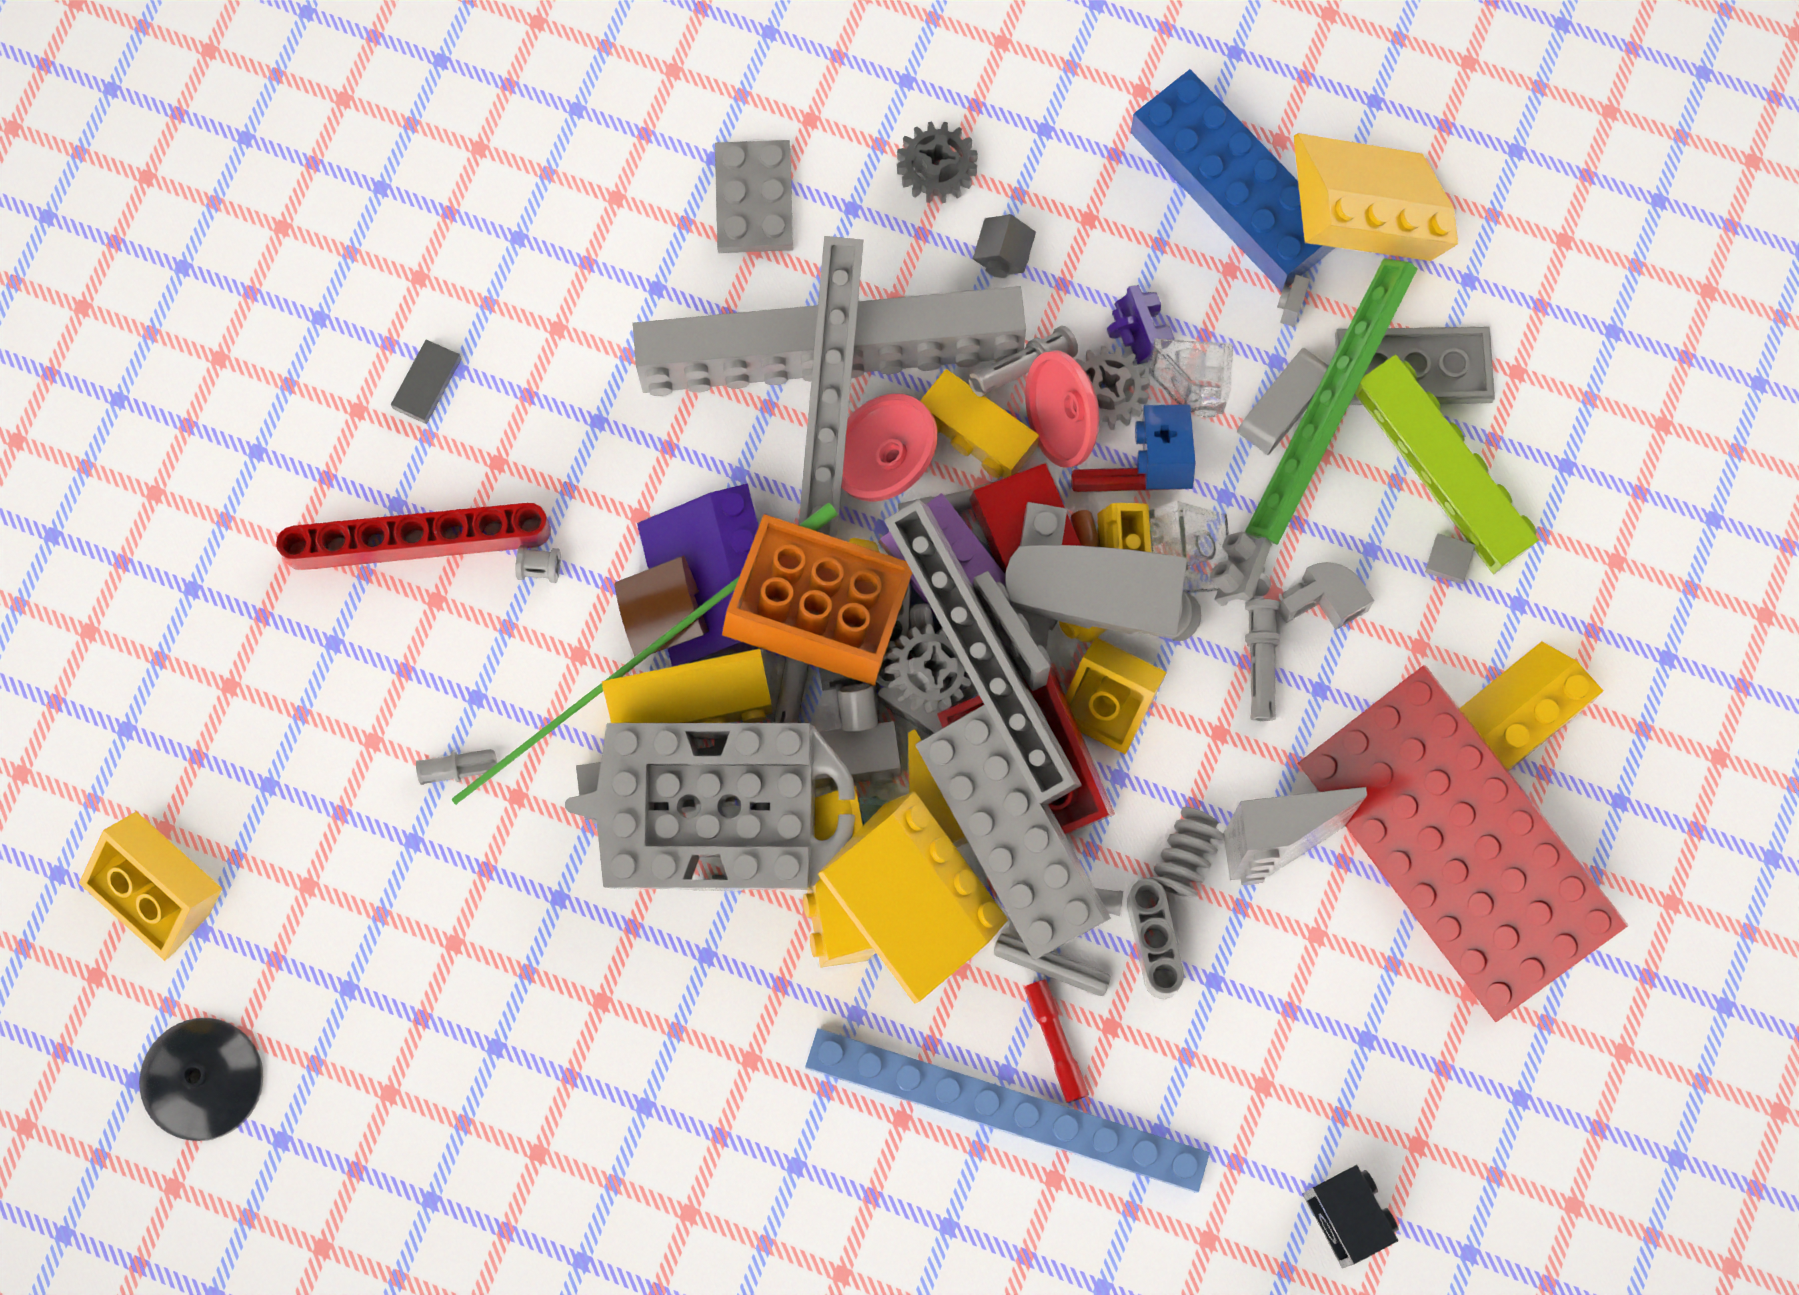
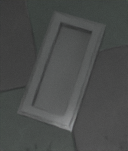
[390,339,462,424]

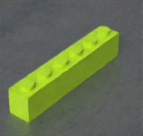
[1355,354,1539,575]

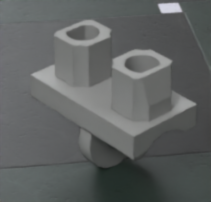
[1210,531,1272,606]

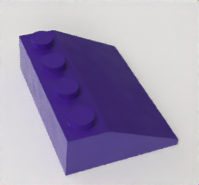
[637,483,762,667]

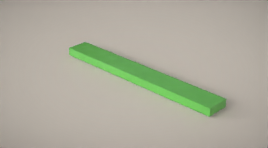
[1245,258,1418,545]

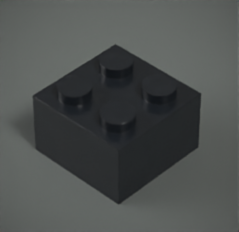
[1302,1164,1399,1269]

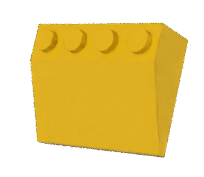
[1293,133,1458,261]
[818,791,1009,1004]

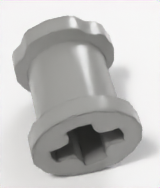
[515,545,561,583]

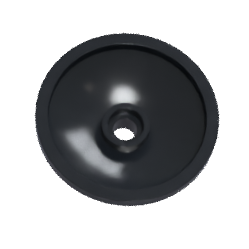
[139,1018,264,1141]

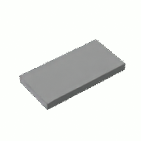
[1335,326,1495,405]

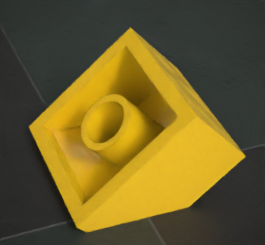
[1065,637,1167,755]

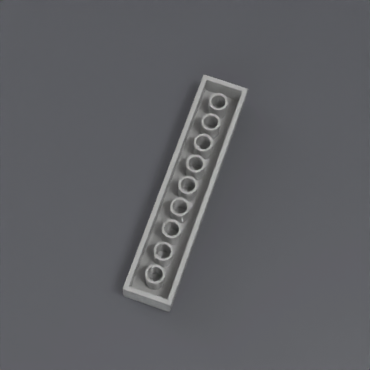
[632,286,1026,396]

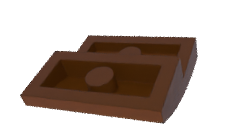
[614,555,709,657]

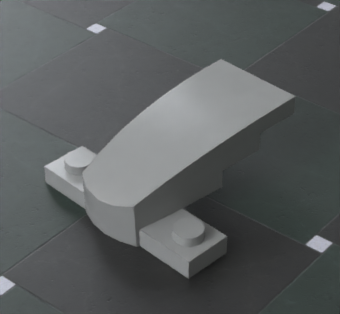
[1005,502,1187,650]

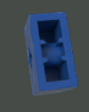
[1135,404,1196,490]

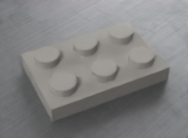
[715,140,794,253]

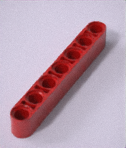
[276,503,551,570]

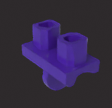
[1106,285,1175,365]

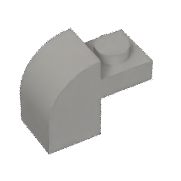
[1277,562,1375,630]

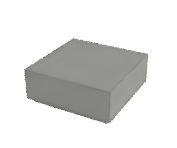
[1425,533,1475,584]

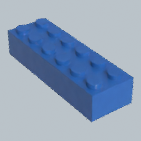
[1130,69,1336,292]

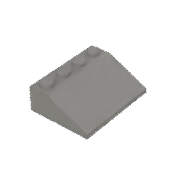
[1223,787,1367,885]

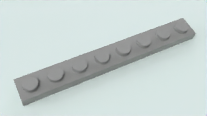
[799,236,864,538]

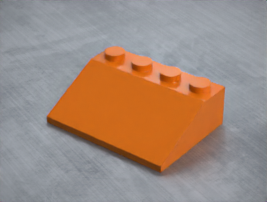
[722,514,913,686]

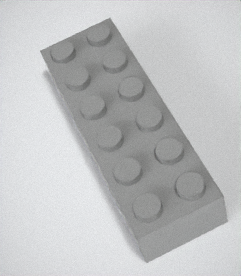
[915,705,1111,961]

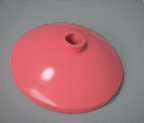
[1025,351,1099,468]
[841,394,937,502]

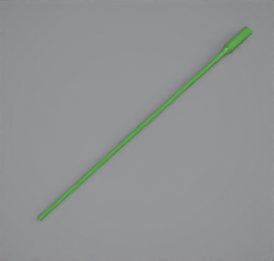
[451,502,838,805]

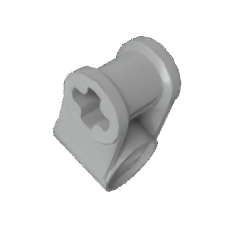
[836,683,880,731]

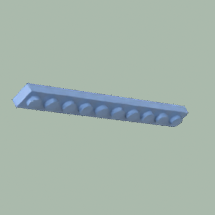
[805,1028,1210,1193]

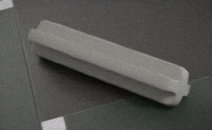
[993,934,1111,996]

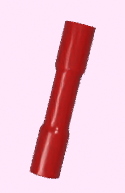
[1024,979,1089,1103]

